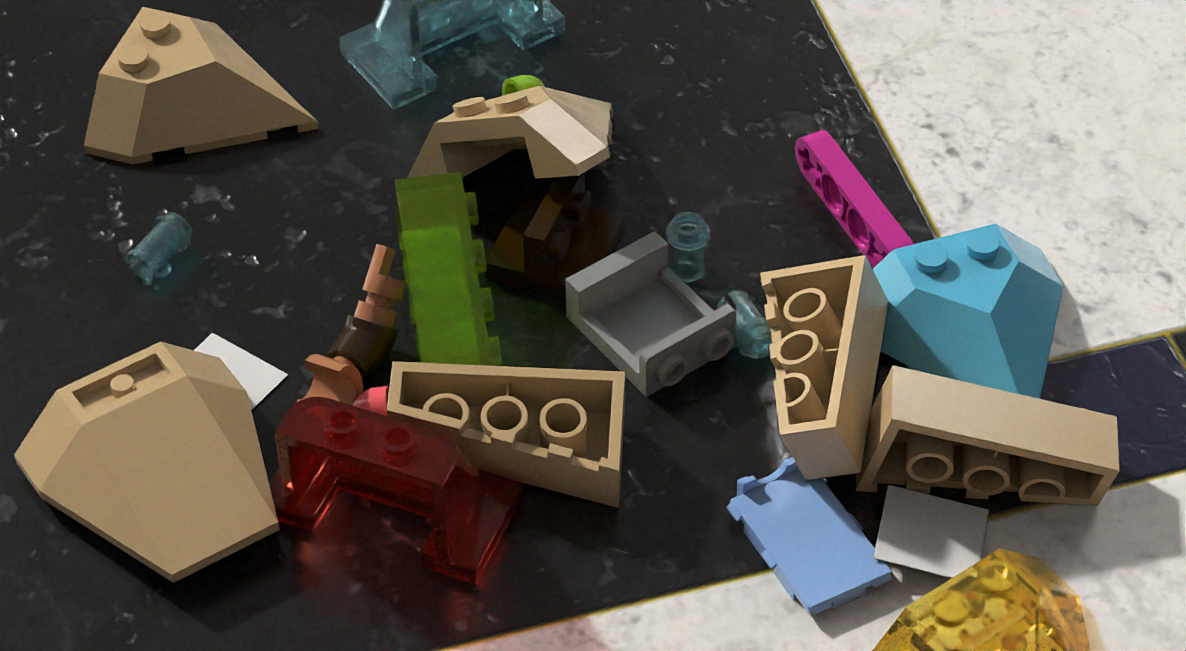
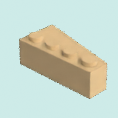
[760,255,888,480]
[855,365,1120,506]

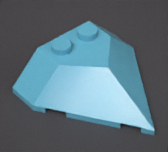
[873,223,1064,399]

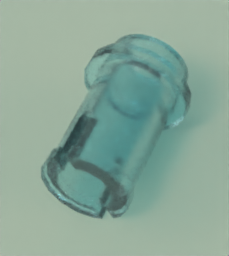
[125,212,192,280]
[666,212,710,282]
[717,290,772,359]

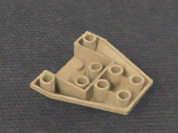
[14,342,280,583]

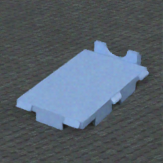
[727,457,892,615]

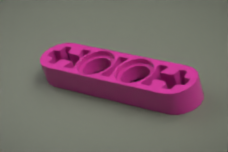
[795,130,914,268]

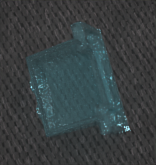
[339,0,565,110]

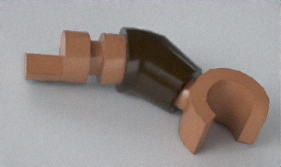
[293,244,407,427]

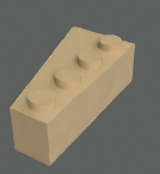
[387,361,625,508]

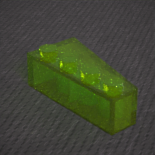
[395,172,502,366]

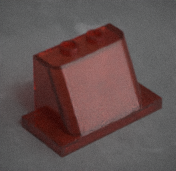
[269,397,523,584]

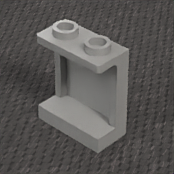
[565,231,737,397]

